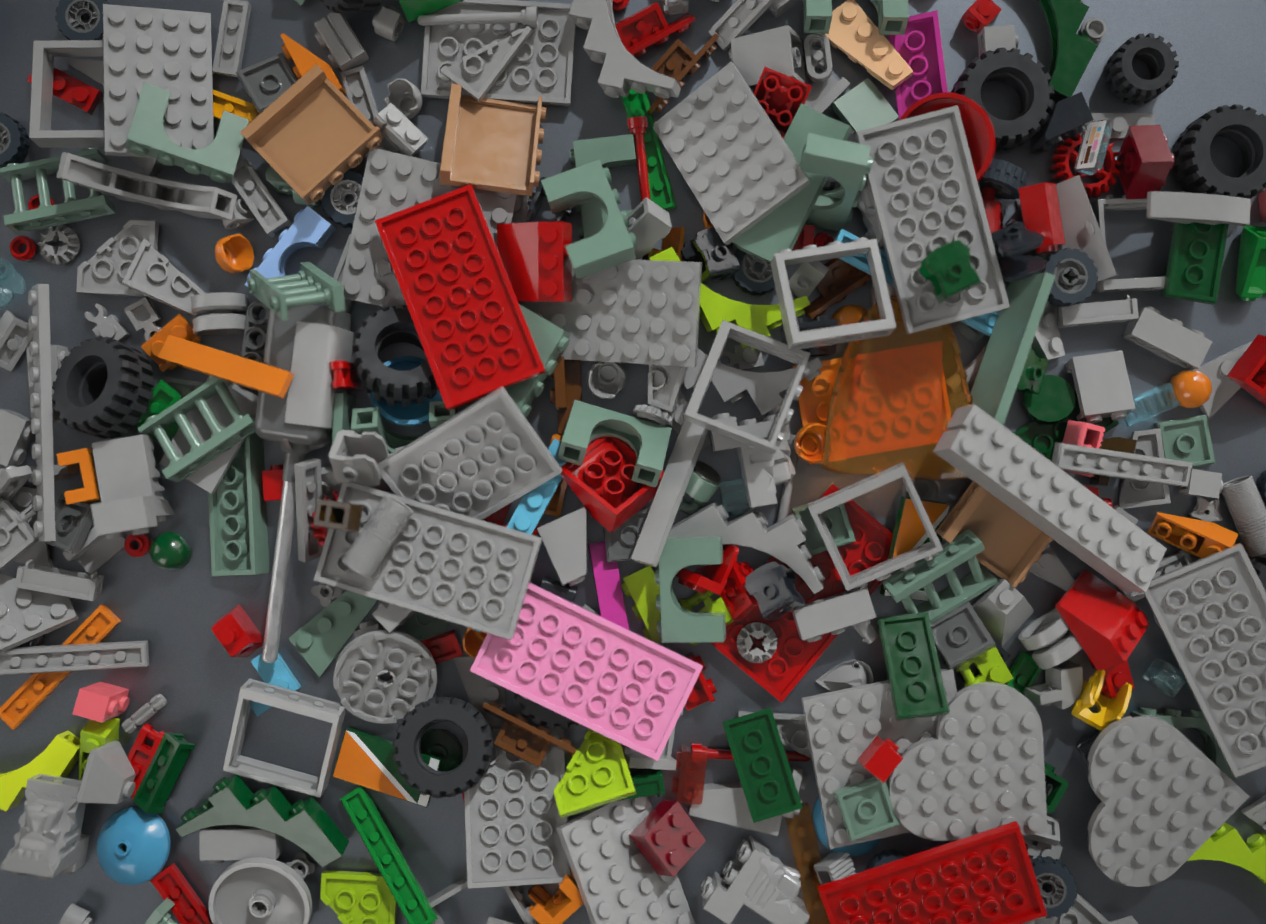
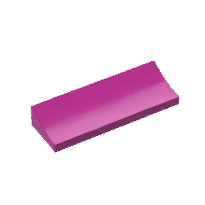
[888,10,948,119]

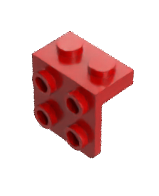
[676,544,739,595]

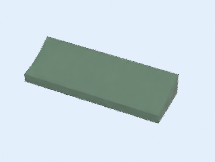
[732,103,852,263]
[966,272,1055,425]
[208,432,270,576]

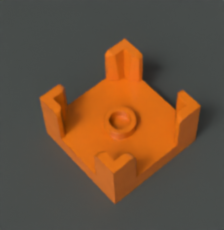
[57,448,101,504]
[528,867,584,924]

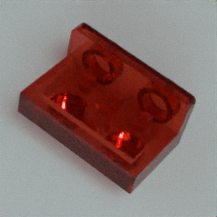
[671,745,707,804]

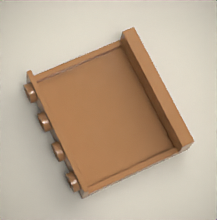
[240,64,384,205]
[440,84,546,196]
[936,481,1054,588]

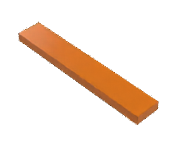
[158,335,294,399]
[0,604,121,730]

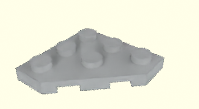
[76,220,159,297]
[0,574,79,652]

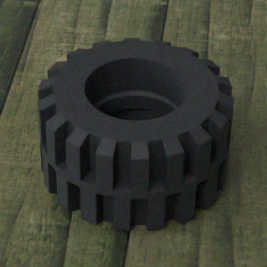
[1105,33,1179,105]

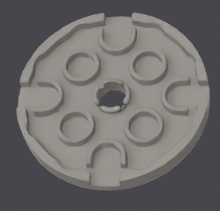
[333,630,437,724]

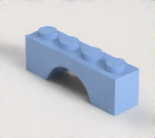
[244,206,337,287]

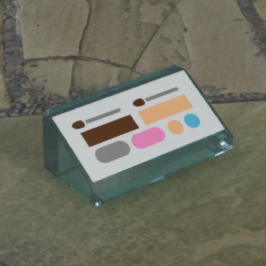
[1074,119,1114,175]

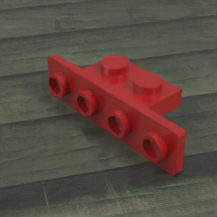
[603,2,696,64]

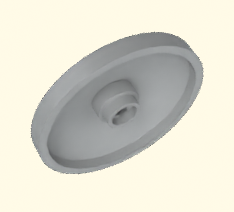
[208,857,312,924]

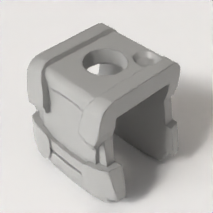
[329,430,388,487]

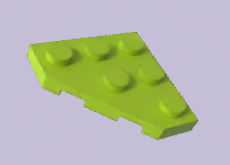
[553,728,636,819]
[320,870,397,924]

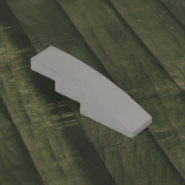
[1147,191,1251,226]

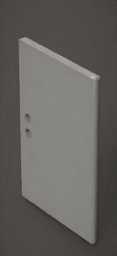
[1016,175,1117,282]
[159,375,258,494]

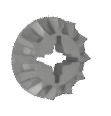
[38,225,80,265]
[633,404,672,427]
[737,622,777,663]

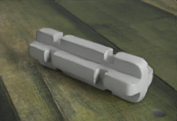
[121,694,168,734]

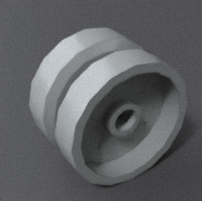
[191,292,249,336]
[1018,609,1082,669]

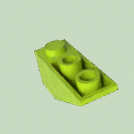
[621,565,661,644]
[79,717,120,781]

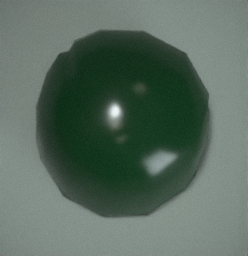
[149,531,192,571]

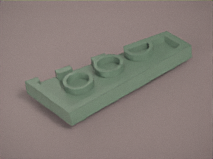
[288,590,379,677]

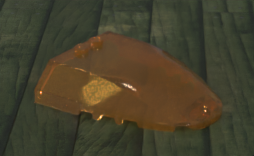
[821,295,973,481]

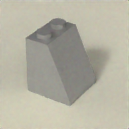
[729,25,807,94]
[537,507,588,586]

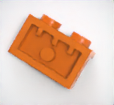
[141,313,201,372]

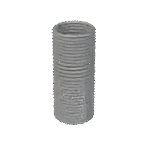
[1221,475,1266,557]
[342,494,413,578]

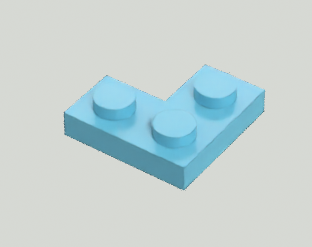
[251,653,301,717]

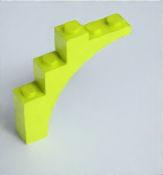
[0,730,80,812]

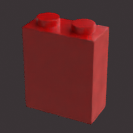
[1018,182,1065,254]

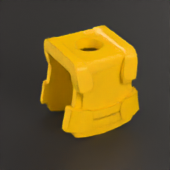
[1071,670,1132,731]

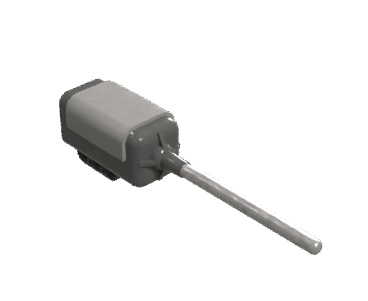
[241,301,354,663]

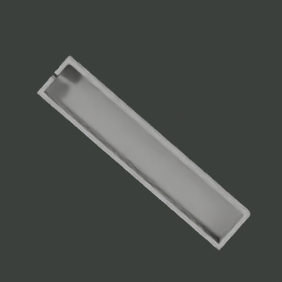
[933,404,1167,592]

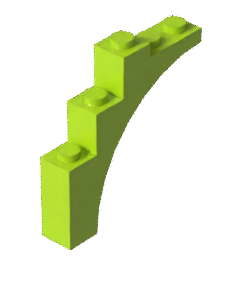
[648,247,811,350]
[1187,822,1266,885]

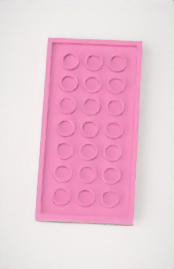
[470,583,703,761]

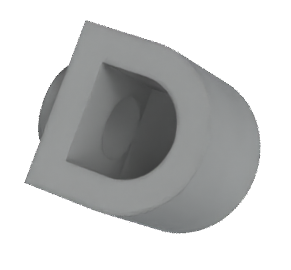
[372,5,406,42]
[222,198,254,230]
[59,904,93,924]

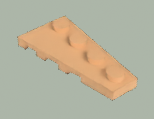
[825,0,913,90]

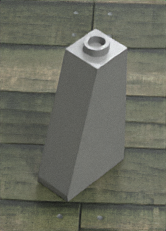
[684,782,783,836]

